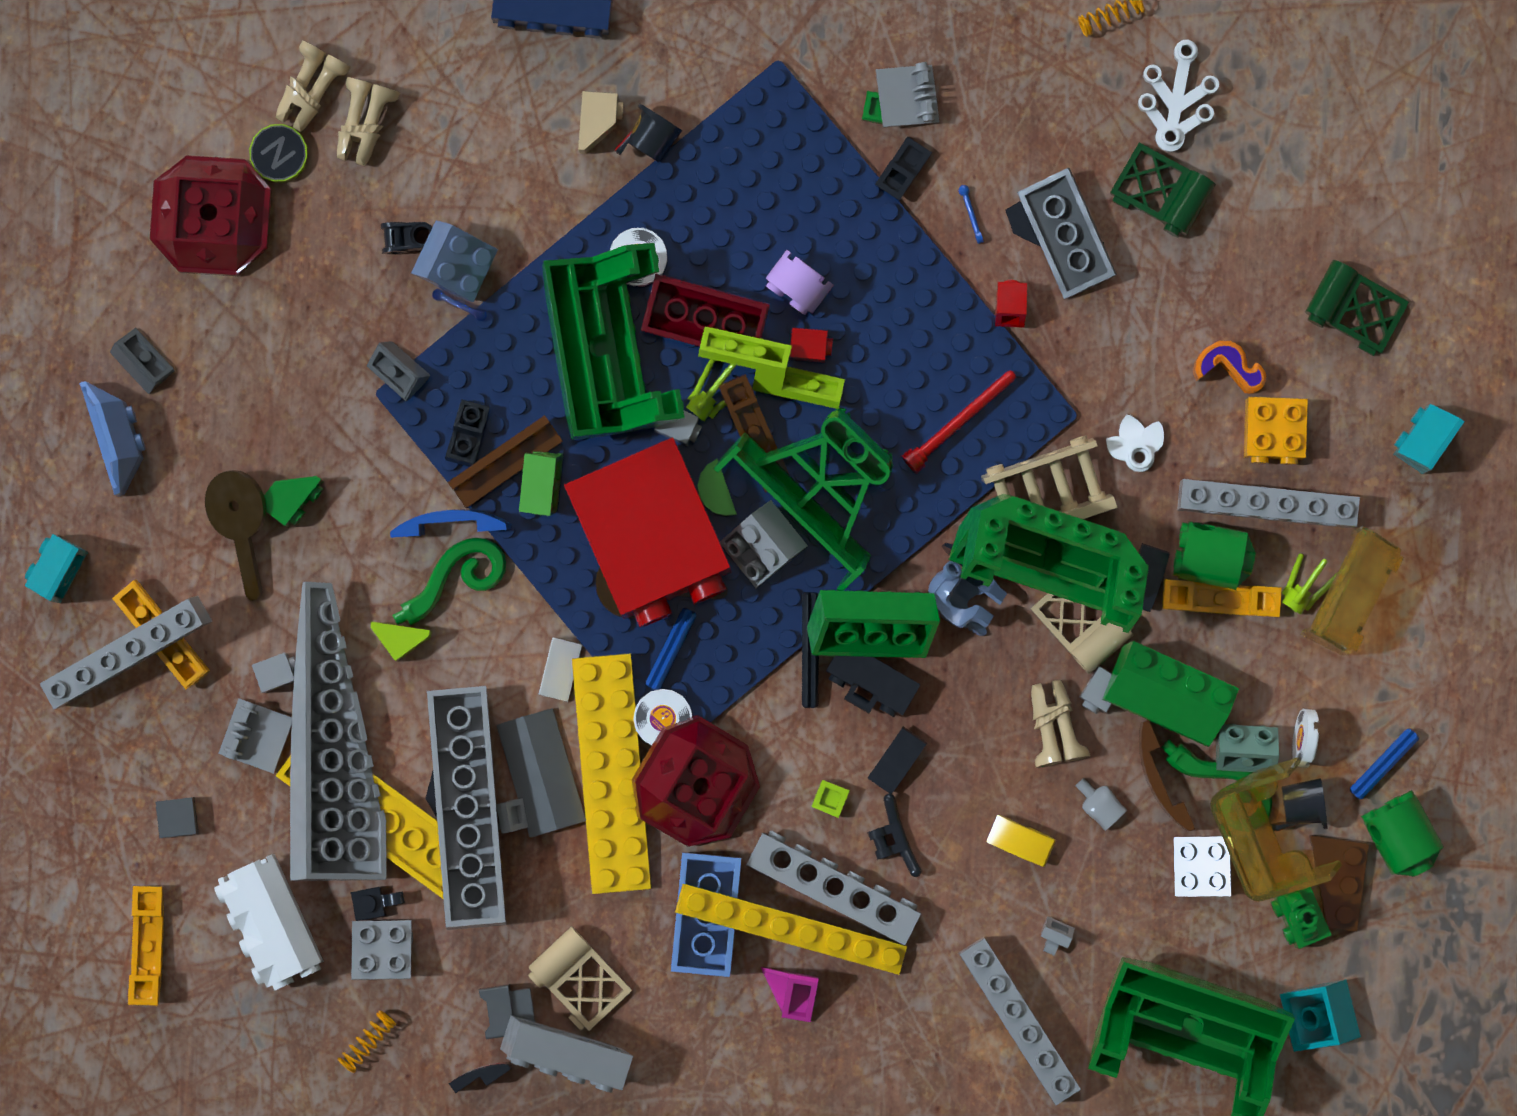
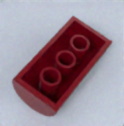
[641,273,770,347]

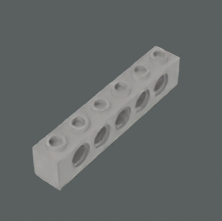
[1177,479,1360,528]
[40,596,212,709]
[746,830,921,945]
[959,937,1081,1105]

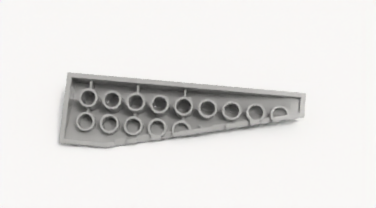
[290,582,386,881]

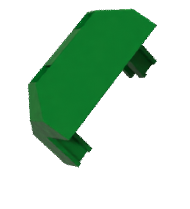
[542,243,685,440]
[948,494,1148,633]
[1088,957,1295,1116]

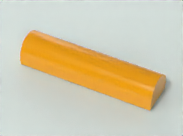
[112,579,210,690]

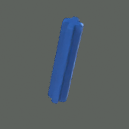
[646,608,696,690]
[1350,728,1419,799]

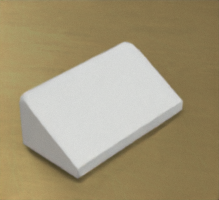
[539,637,582,702]

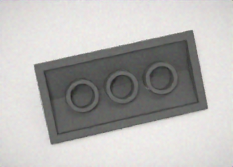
[1017,168,1117,299]
[496,708,586,838]

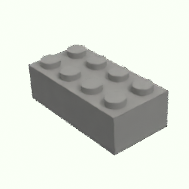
[500,1015,633,1093]

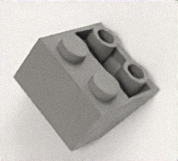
[719,500,808,588]

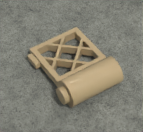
[1031,593,1134,674]
[528,926,632,1031]

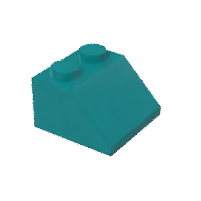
[1393,404,1465,474]
[24,534,88,604]
[1280,979,1361,1052]

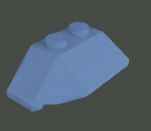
[80,381,146,497]

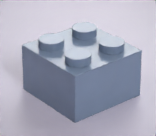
[411,220,498,302]

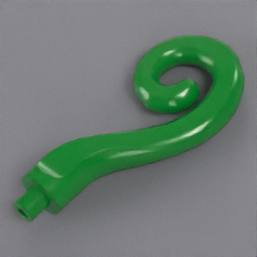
[392,538,506,626]
[1161,739,1273,831]

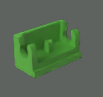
[519,451,563,516]

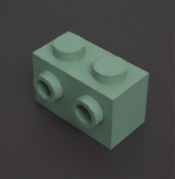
[1216,724,1279,774]

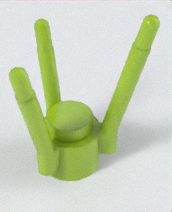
[686,359,736,421]
[1281,554,1348,615]

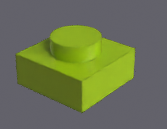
[811,780,849,818]

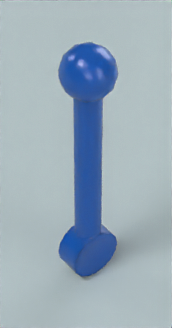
[958,185,984,244]

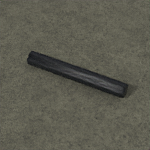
[802,592,819,708]

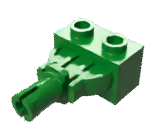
[1271,880,1331,949]

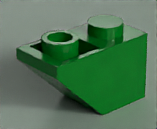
[264,476,324,527]

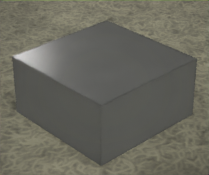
[155,797,199,838]

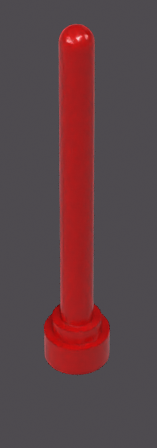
[901,371,1016,474]

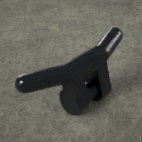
[867,793,922,877]

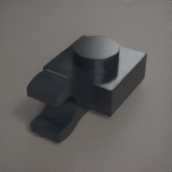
[351,886,405,921]

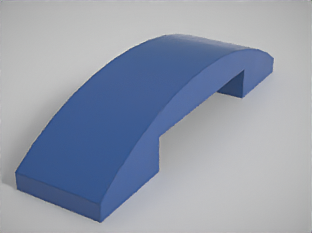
[390,509,512,538]

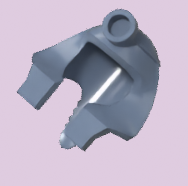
[928,561,1007,636]

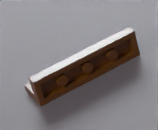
[447,415,563,509]

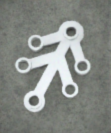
[1138,40,1219,152]

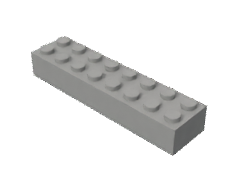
[427,686,506,930]

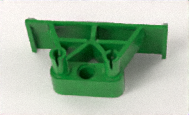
[713,408,893,591]

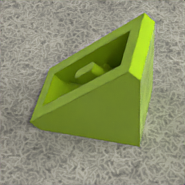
[370,622,432,662]

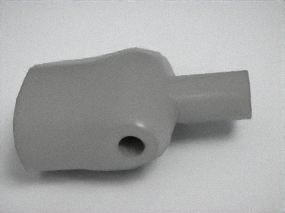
[1075,778,1127,831]

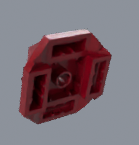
[150,155,272,277]
[632,715,760,847]

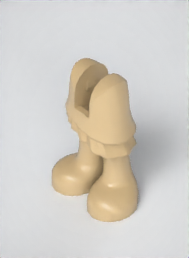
[276,40,351,132]
[337,77,400,166]
[1031,680,1090,768]

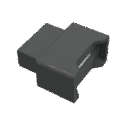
[479,984,536,1039]

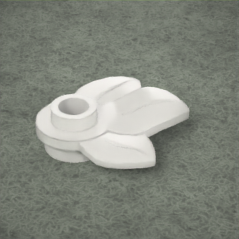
[1106,415,1164,472]

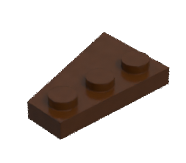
[1309,835,1369,932]

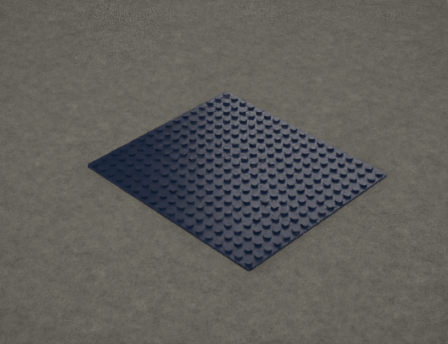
[376,60,1076,722]

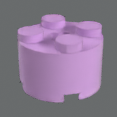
[766,250,834,315]

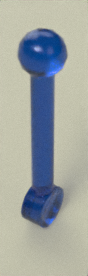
[432,289,486,321]

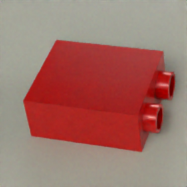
[564,437,732,628]

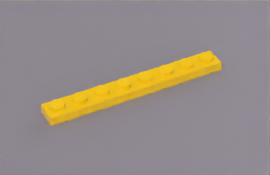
[675,884,907,975]

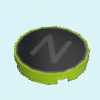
[249,124,308,183]

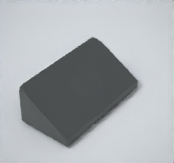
[110,328,175,394]
[367,341,430,401]

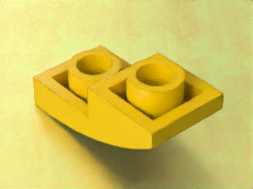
[986,815,1056,867]

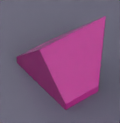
[761,967,819,1022]

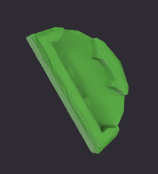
[698,459,737,516]

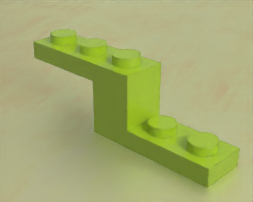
[698,326,845,409]

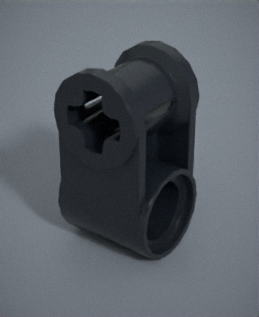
[381,222,432,255]

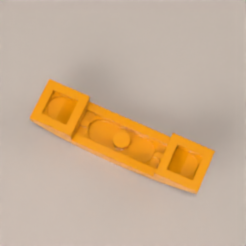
[1163,579,1282,617]
[128,886,164,1006]

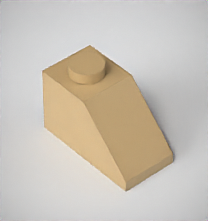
[578,91,624,154]

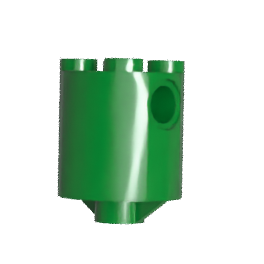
[1173,521,1256,590]
[1361,790,1444,877]

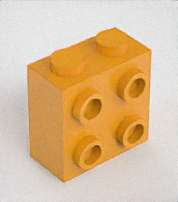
[1244,397,1308,465]

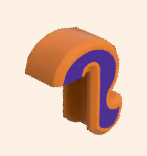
[1193,341,1266,394]

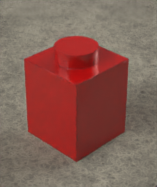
[995,280,1027,328]
[790,328,833,363]

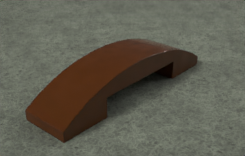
[719,374,789,493]
[1139,720,1195,831]

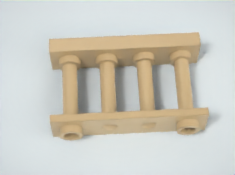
[981,436,1118,519]

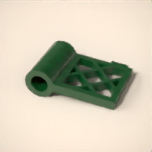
[1110,142,1216,238]
[1305,260,1409,356]

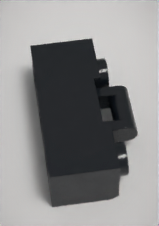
[826,656,920,717]

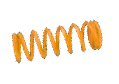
[1078,0,1145,37]
[337,1010,396,1073]

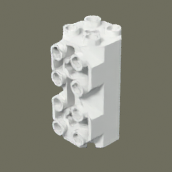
[214,854,324,991]

